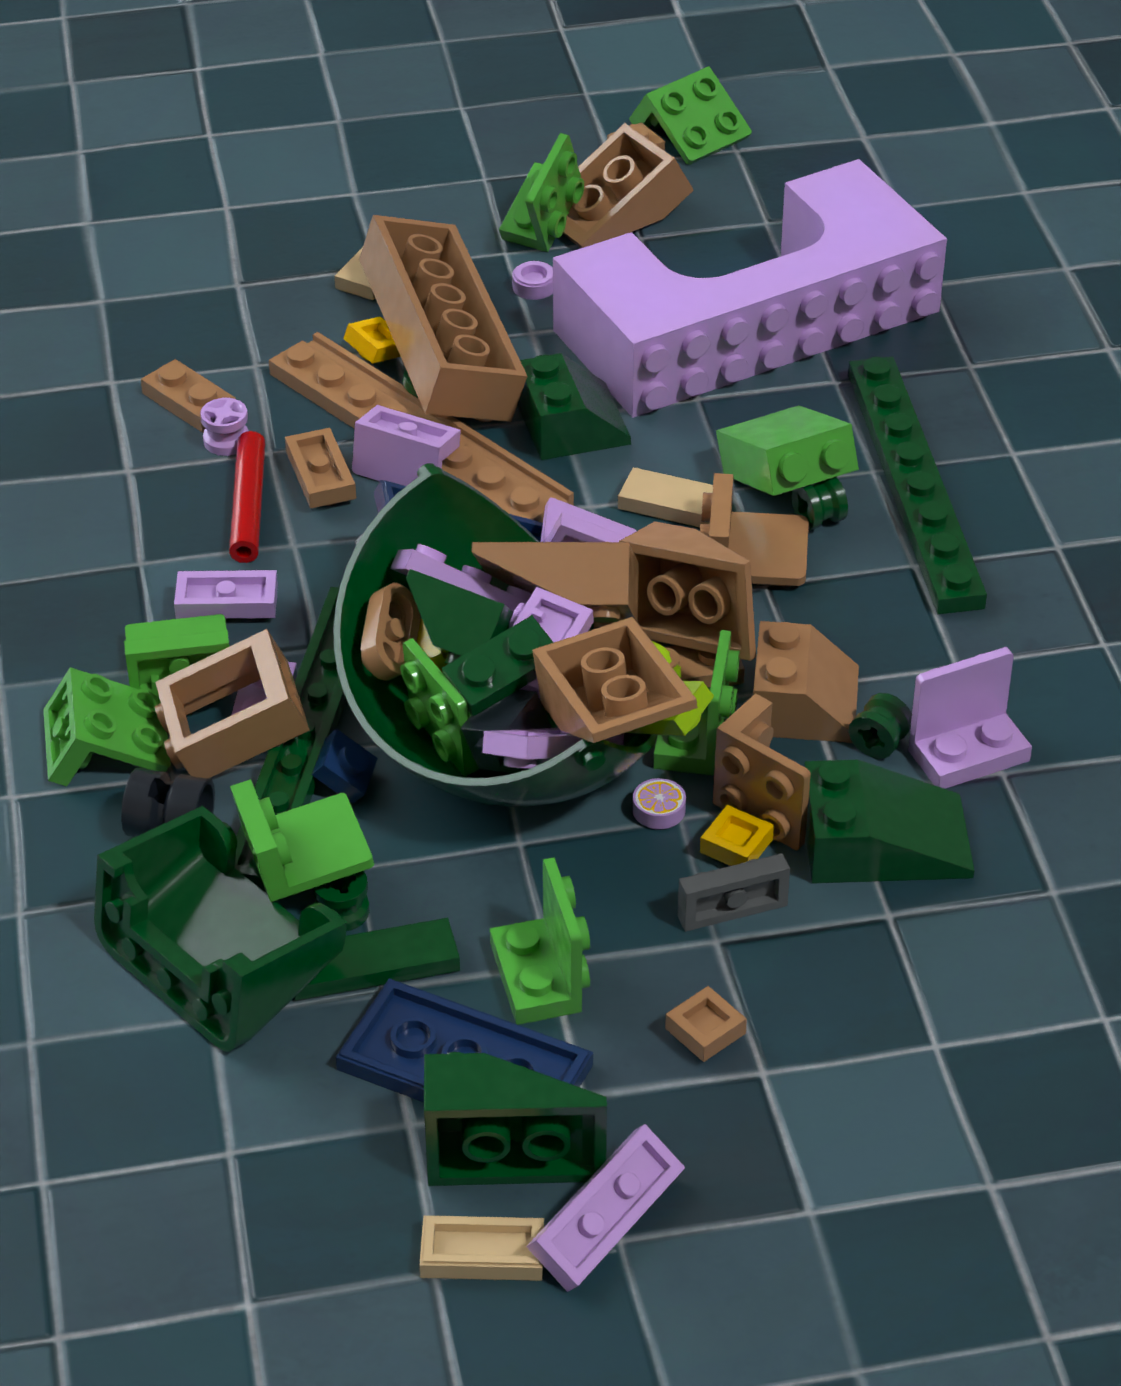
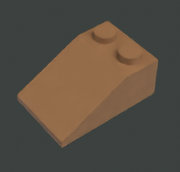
[563,123,694,248]
[619,521,756,661]
[472,542,639,629]
[532,617,698,743]

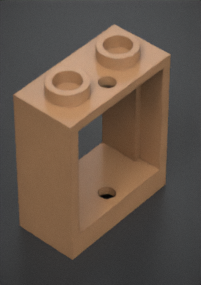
[155,629,309,778]

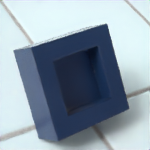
[312,729,378,804]

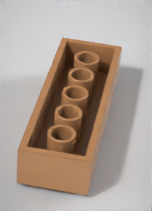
[359,215,527,422]

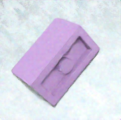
[352,405,461,486]

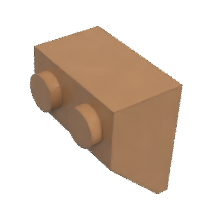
[753,621,859,743]

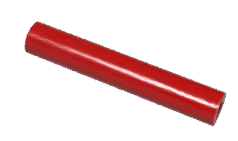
[229,431,265,563]

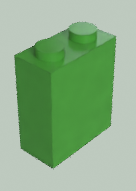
[716,405,859,496]

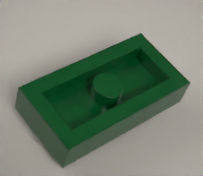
[442,615,554,717]

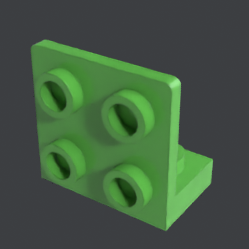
[629,66,752,165]
[499,133,584,252]
[124,614,229,696]
[654,630,740,775]
[400,638,479,777]
[43,667,171,786]
[230,779,374,902]
[490,857,590,1025]

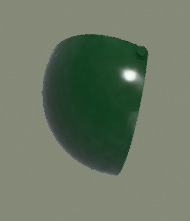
[334,463,658,807]

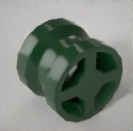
[792,477,848,530]
[848,693,912,759]
[313,871,370,931]

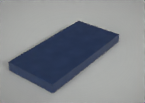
[336,978,593,1102]

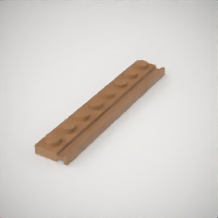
[269,332,574,523]

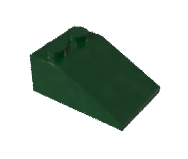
[804,760,975,884]
[424,1052,607,1186]

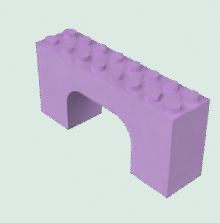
[553,159,947,418]

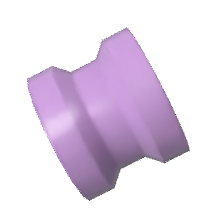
[200,398,249,456]

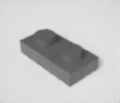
[678,853,790,932]

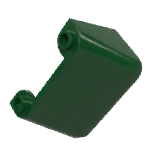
[94,806,347,1052]

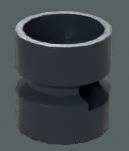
[121,768,215,837]

